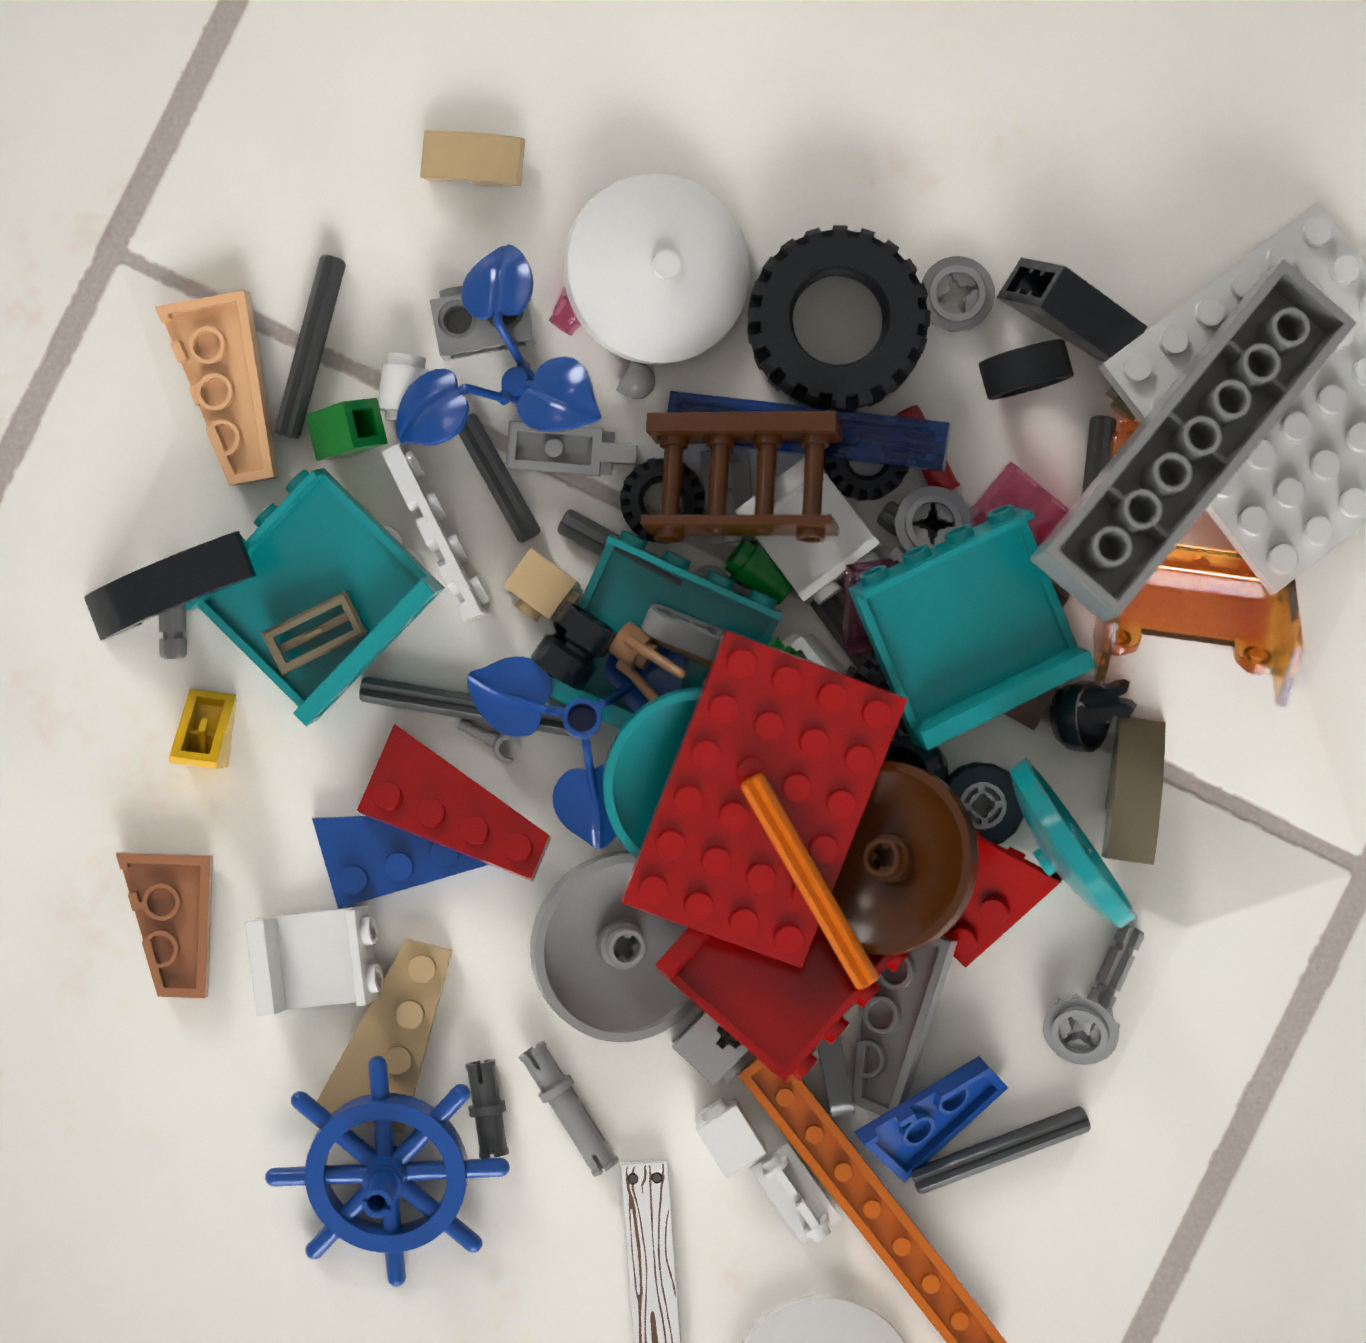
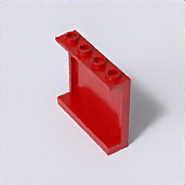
[655,927,912,1084]

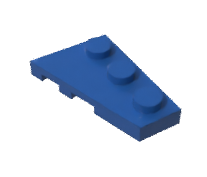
[853,1056,1008,1183]

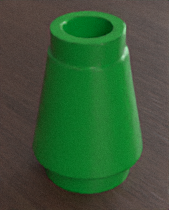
[723,539,793,605]

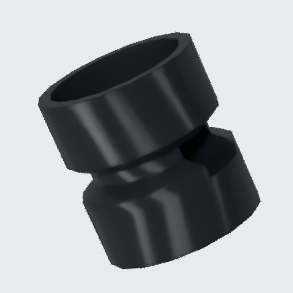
[530,601,618,691]

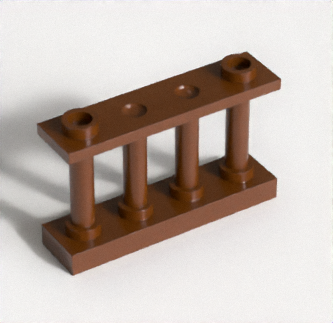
[641,411,844,543]

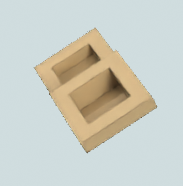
[420,130,525,186]

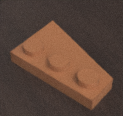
[116,852,213,998]

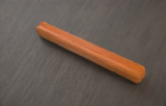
[741,773,878,990]

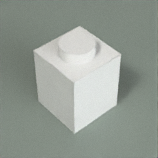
[696,1098,767,1179]

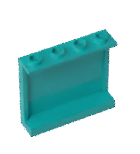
[185,468,445,726]
[848,504,1096,750]
[548,530,783,728]

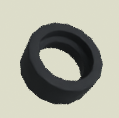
[978,339,1074,400]

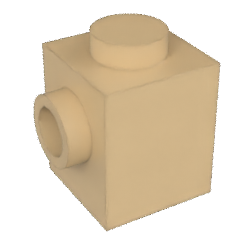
[503,548,580,622]

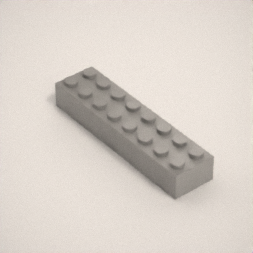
[1030,259,1357,622]

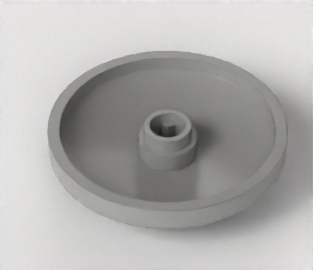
[530,851,695,1042]

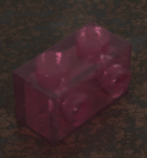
[970,461,1069,548]

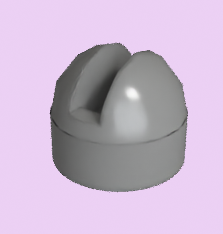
[616,361,655,399]

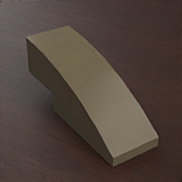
[1101,716,1166,865]

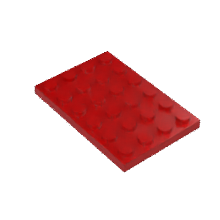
[621,629,908,968]

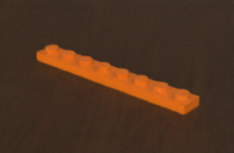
[737,1058,1007,1343]

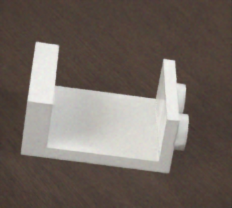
[735,457,883,605]
[245,905,383,1017]

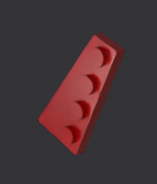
[357,724,551,882]

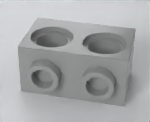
[430,286,536,361]

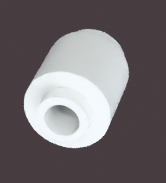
[378,353,429,422]

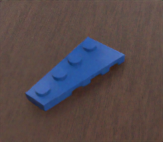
[312,815,489,909]

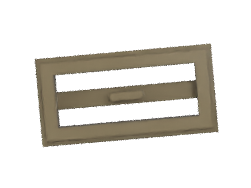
[261,590,369,675]

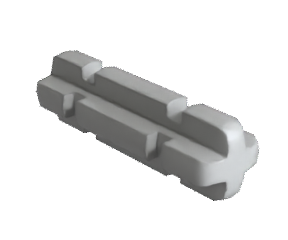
[158,604,187,659]
[1087,924,1144,1009]

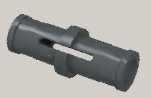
[465,1059,509,1159]

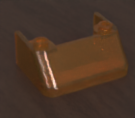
[1093,544,1304,707]

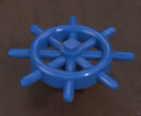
[265,1056,510,1287]

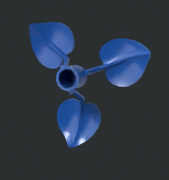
[396,244,602,446]
[467,644,685,849]

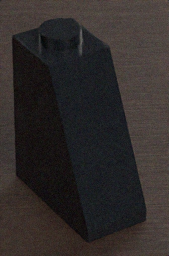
[996,258,1148,362]

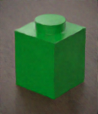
[305,398,388,461]

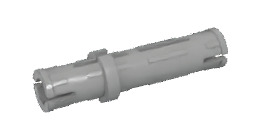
[518,1041,619,1177]

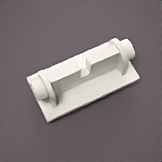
[749,1142,842,1246]

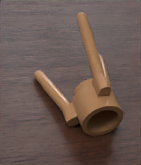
[609,621,713,701]

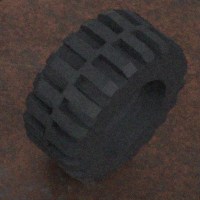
[747,225,930,413]

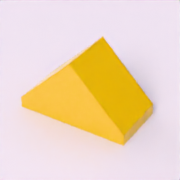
[169,689,236,769]

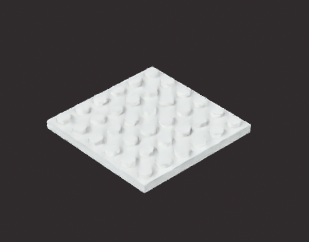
[1098,201,1366,595]

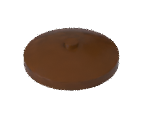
[818,761,979,955]

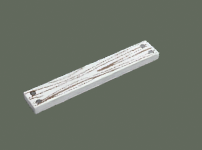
[621,1159,681,1343]

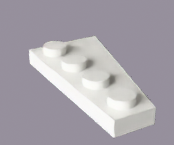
[381,444,490,622]

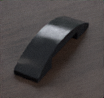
[84,531,256,641]

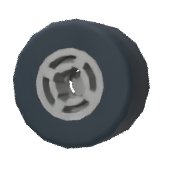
[946,762,1024,845]

